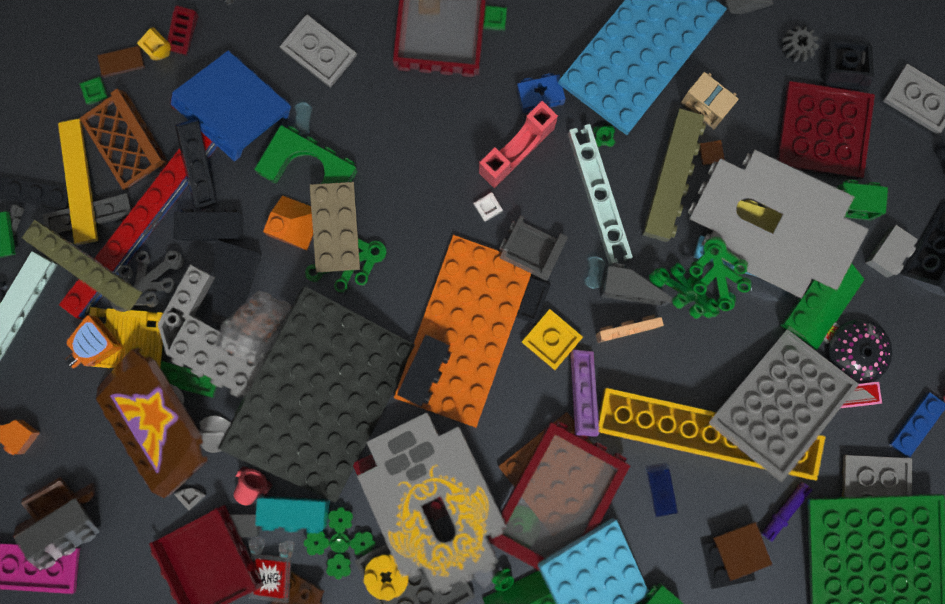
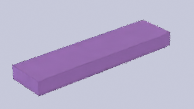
[570,349,599,437]

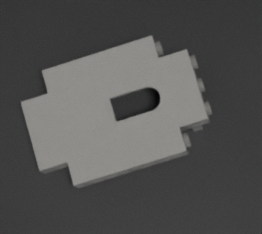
[688,150,869,298]

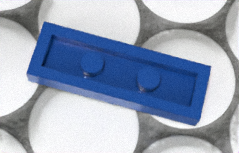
[889,392,945,458]

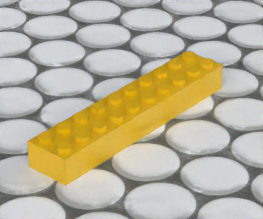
[598,388,825,481]

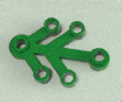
[689,236,752,311]
[305,239,386,293]
[649,263,720,319]

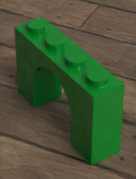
[254,125,358,184]

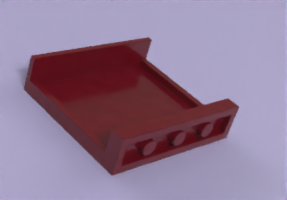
[149,505,264,604]

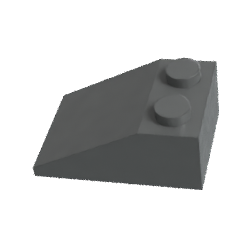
[601,263,672,306]

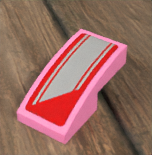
[841,382,882,408]

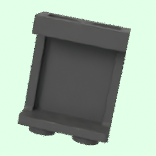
[499,215,568,281]

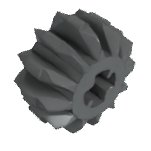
[781,25,819,62]

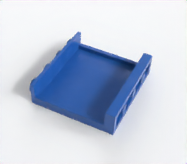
[171,51,291,161]

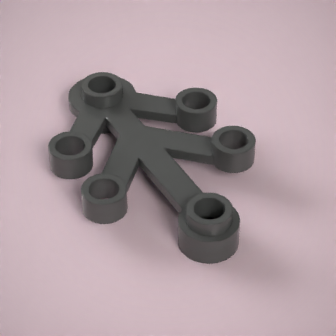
[110,250,184,312]

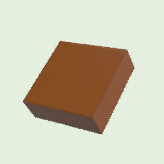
[699,140,725,166]

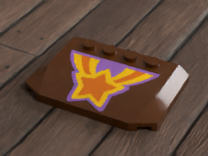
[96,347,208,498]

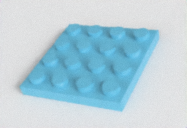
[537,518,648,604]

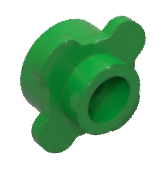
[593,126,615,147]
[492,567,514,591]

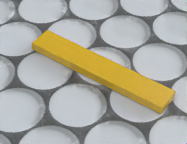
[58,119,98,245]

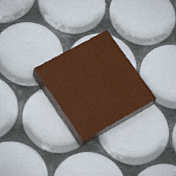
[713,522,773,581]

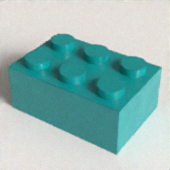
[255,496,330,533]

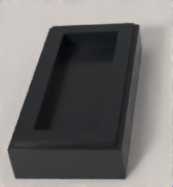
[516,277,551,325]

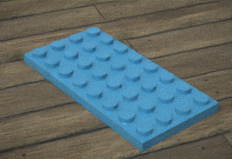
[558,0,727,135]

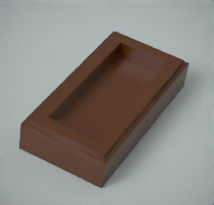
[97,46,145,78]

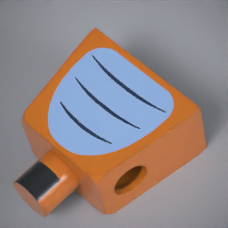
[65,315,123,368]

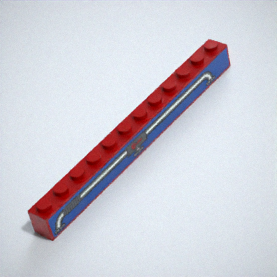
[59,132,218,320]

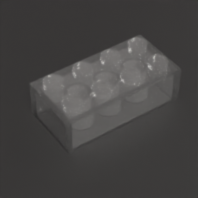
[215,290,292,366]

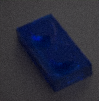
[647,469,678,517]

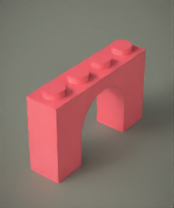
[479,101,558,188]

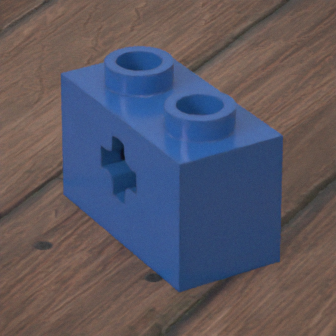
[517,73,565,114]

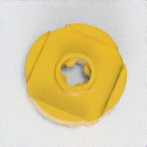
[364,554,409,601]

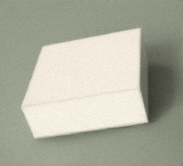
[473,192,503,222]

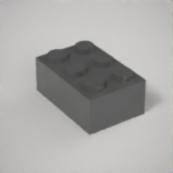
[14,498,100,570]

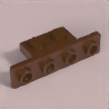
[13,477,95,537]

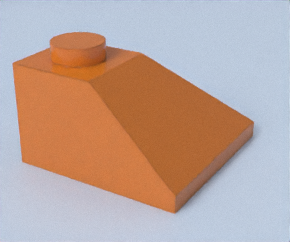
[263,195,313,251]

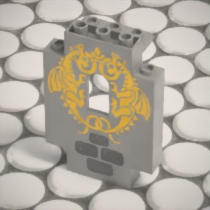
[357,413,507,594]

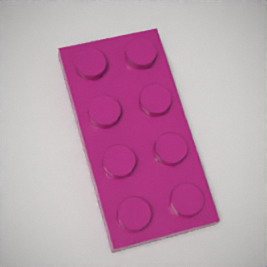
[0,543,80,594]

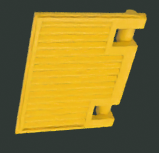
[84,307,163,368]

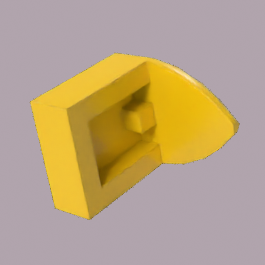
[137,27,171,60]

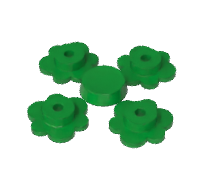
[303,507,376,580]

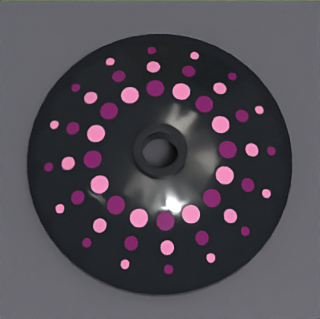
[828,319,892,384]

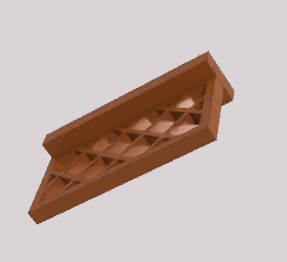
[80,88,169,190]

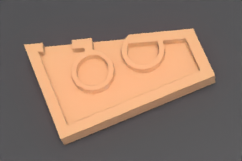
[596,315,664,343]

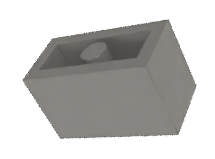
[865,225,918,277]

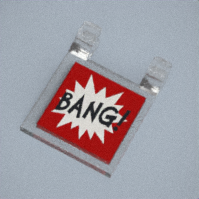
[249,537,295,604]

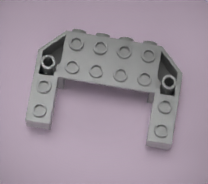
[158,265,266,398]

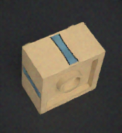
[681,72,739,129]

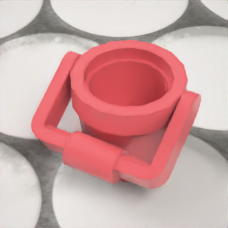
[233,466,273,506]

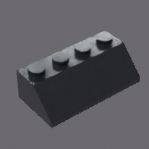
[901,201,945,297]

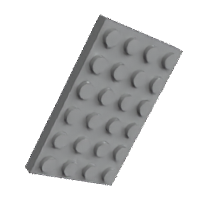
[709,329,859,482]

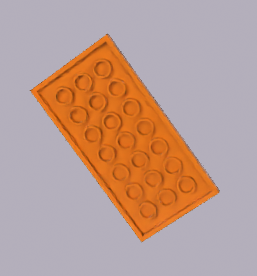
[394,235,531,428]

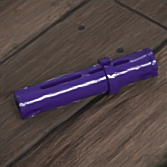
[760,482,813,542]

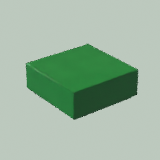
[484,6,507,31]
[80,77,108,105]

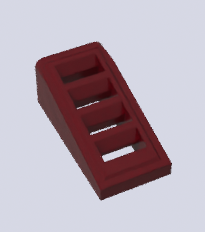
[167,6,199,56]

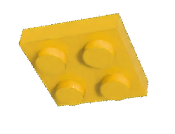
[521,309,583,371]

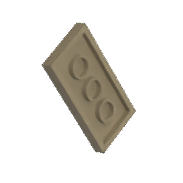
[310,182,360,273]

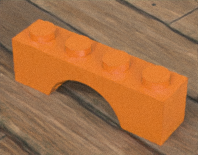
[0,420,40,455]

